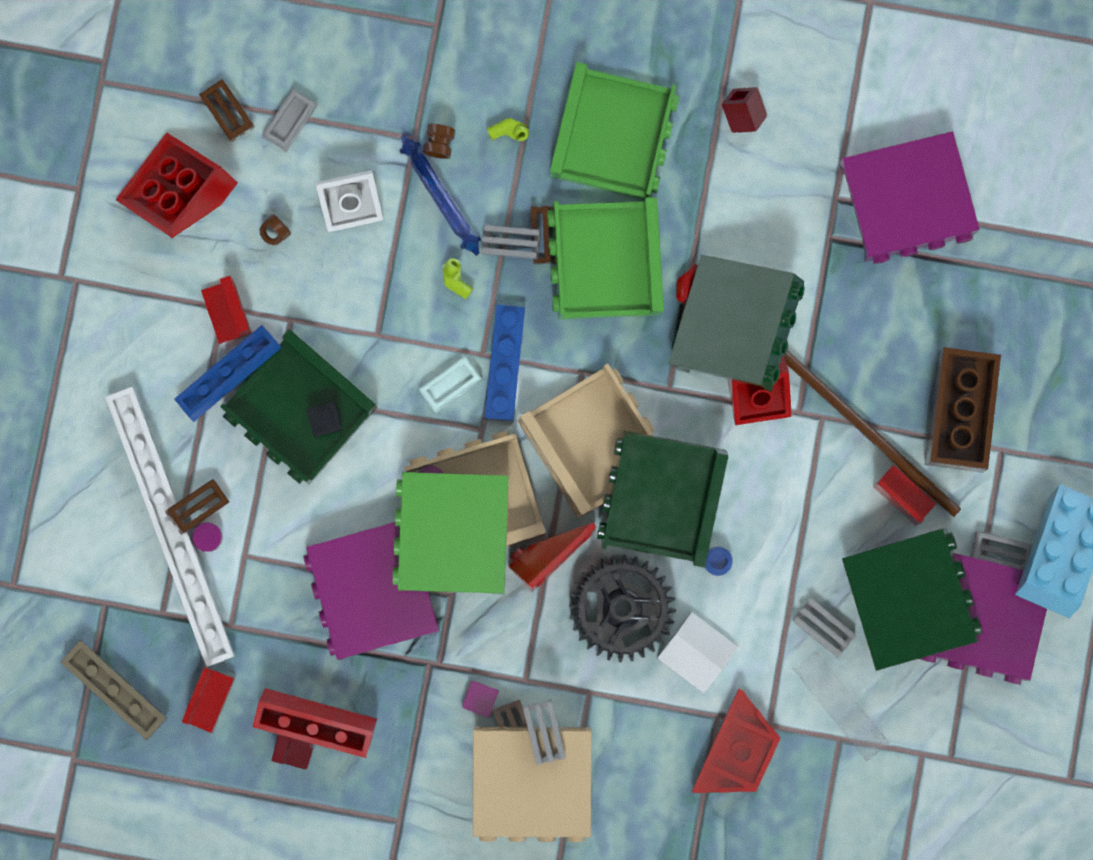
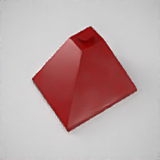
[115,132,238,238]
[508,522,597,593]

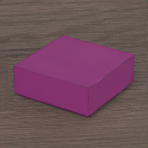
[462,680,499,718]

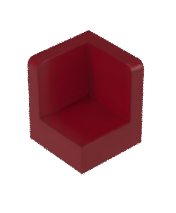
[721,87,767,133]
[271,735,315,770]

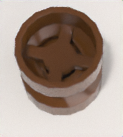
[423,124,456,159]

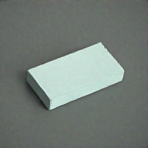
[418,356,482,413]

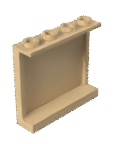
[517,364,654,519]
[404,431,546,547]
[473,727,591,842]

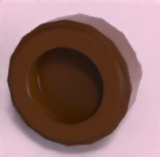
[259,214,291,246]

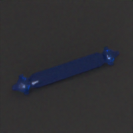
[400,135,481,256]

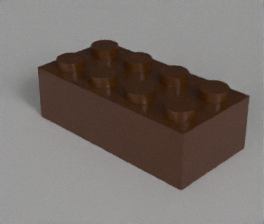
[925,347,1001,473]

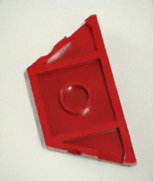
[691,689,781,793]

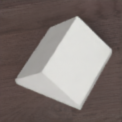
[315,170,384,232]
[657,612,738,693]

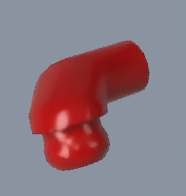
[675,264,698,306]

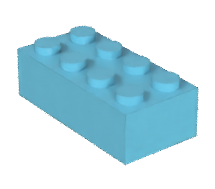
[1015,484,1093,618]

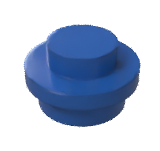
[705,547,733,576]

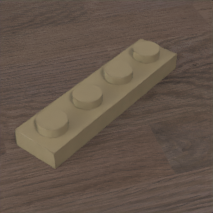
[60,640,167,740]

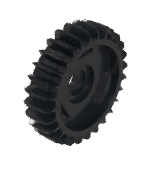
[569,555,676,662]

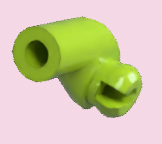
[486,118,529,141]
[442,258,474,300]

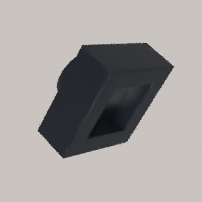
[306,402,343,438]

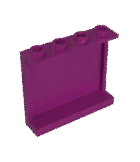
[839,131,980,264]
[303,522,440,660]
[920,553,1047,685]

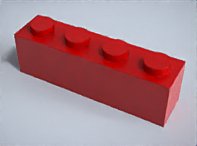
[252,688,377,758]

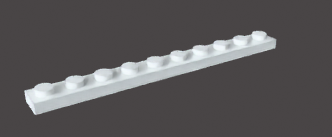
[105,387,235,667]

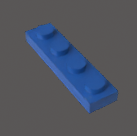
[485,304,525,422]
[174,325,282,422]

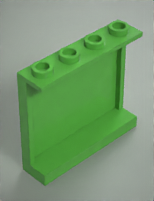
[550,62,680,199]
[547,197,664,320]
[393,472,509,595]

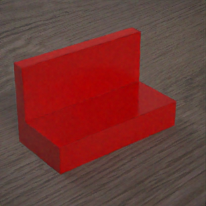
[201,275,252,344]
[873,465,936,526]
[181,667,235,733]

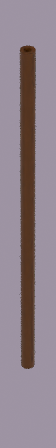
[784,350,961,517]

